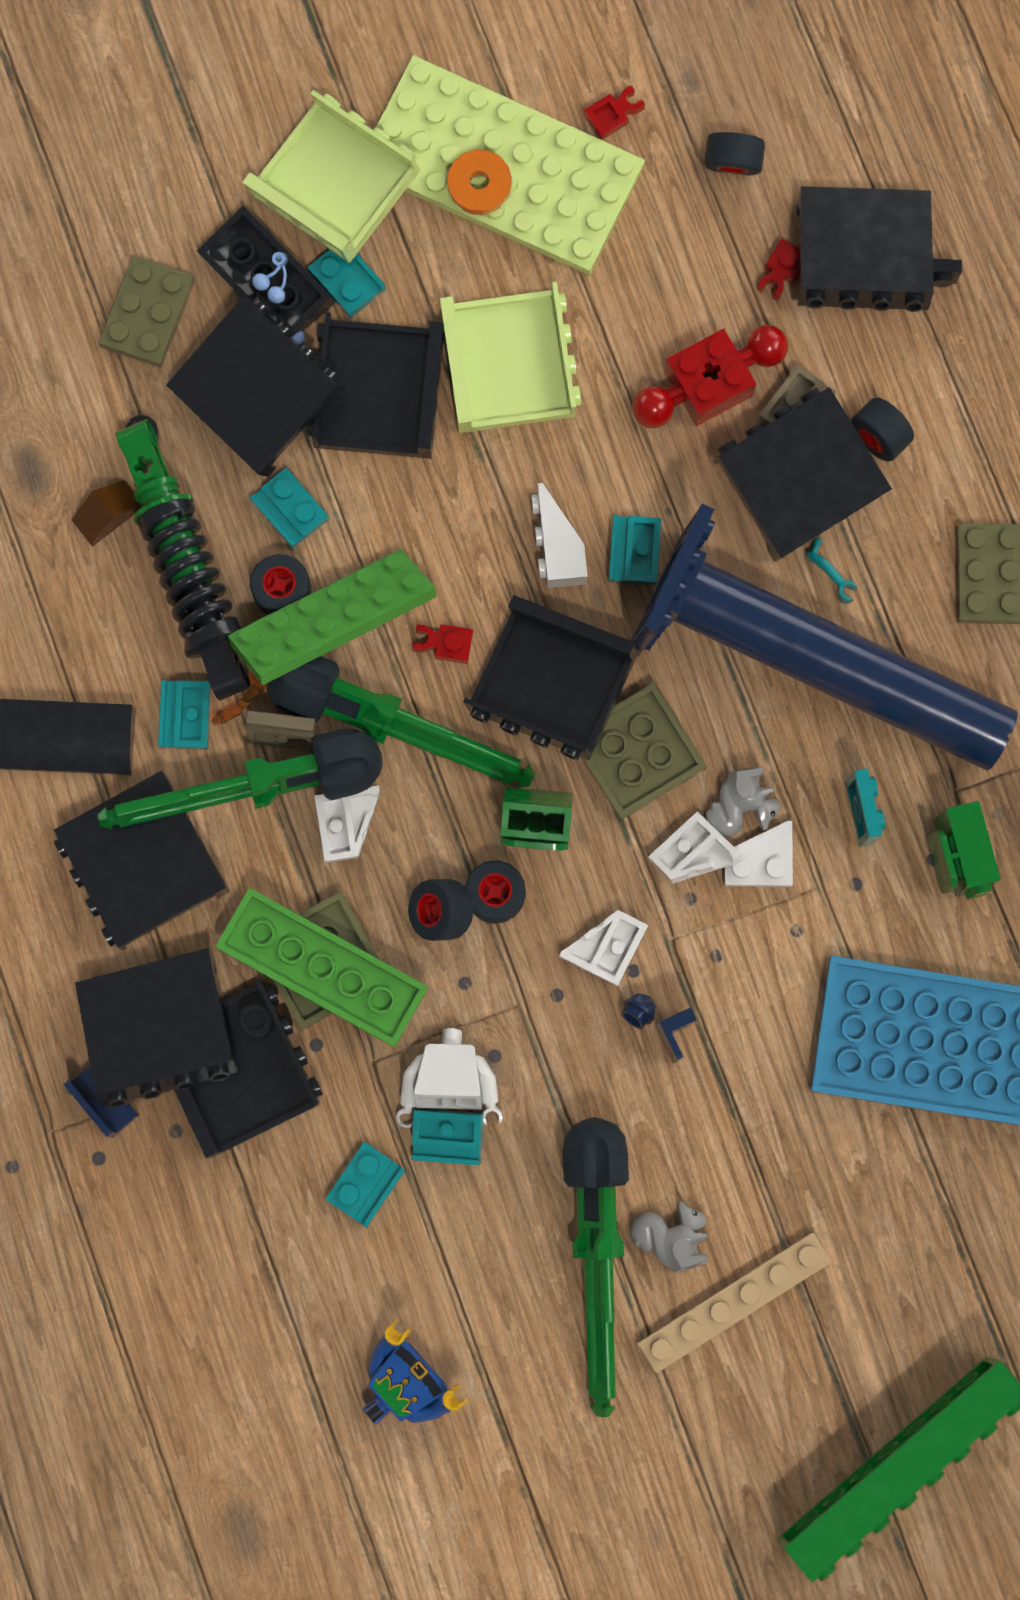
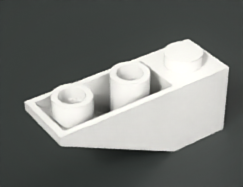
[531,483,588,588]

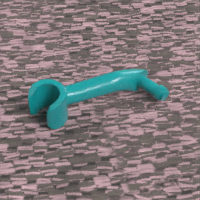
[806,538,857,604]

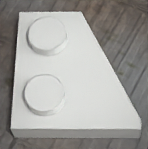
[315,785,380,863]
[648,812,743,884]
[724,821,793,887]
[559,910,648,987]

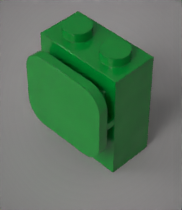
[500,787,573,851]
[928,801,1001,900]

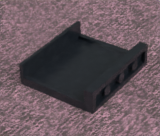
[797,186,934,312]
[166,295,346,477]
[307,312,444,459]
[713,387,892,562]
[463,595,639,760]
[54,771,230,951]
[75,948,238,1108]
[174,979,323,1159]

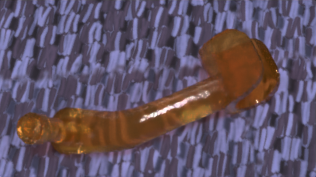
[211,673,267,725]

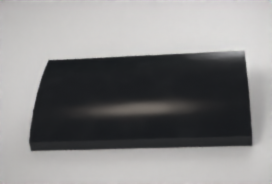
[197,206,336,338]
[0,699,136,775]

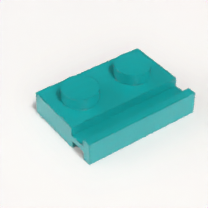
[308,250,386,319]
[249,468,329,549]
[608,515,661,586]
[158,680,211,750]
[411,1108,484,1166]
[325,1142,406,1228]

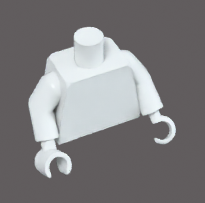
[396,1028,502,1128]

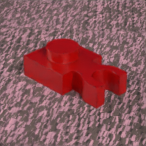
[583,85,645,140]
[757,238,800,301]
[413,624,473,664]

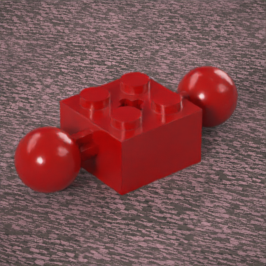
[632,325,788,429]

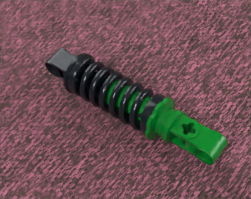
[115,419,251,701]

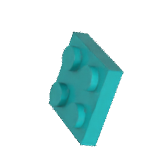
[845,768,886,847]

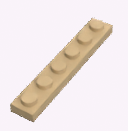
[637,1232,832,1374]

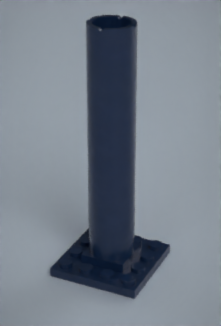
[631,503,1018,771]

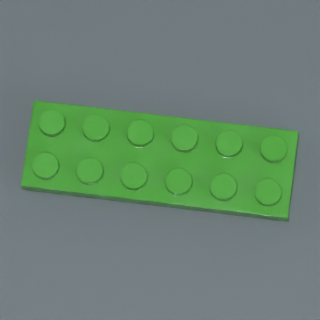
[228,549,437,685]
[215,887,429,1048]

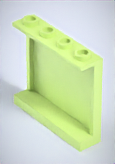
[242,90,420,263]
[440,282,581,433]

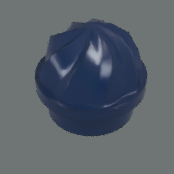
[621,994,656,1029]

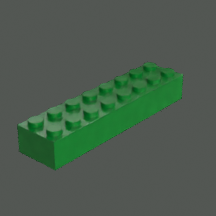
[777,1356,1020,1583]

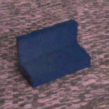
[656,1007,697,1064]
[64,1067,139,1138]

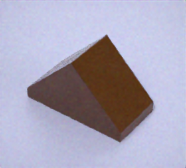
[72,480,141,547]

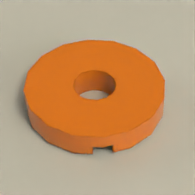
[447,149,512,215]

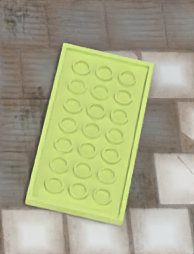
[376,55,645,276]

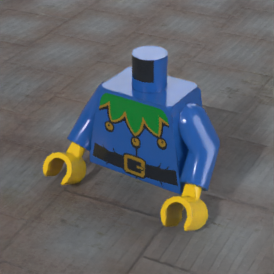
[363,1319,469,1424]

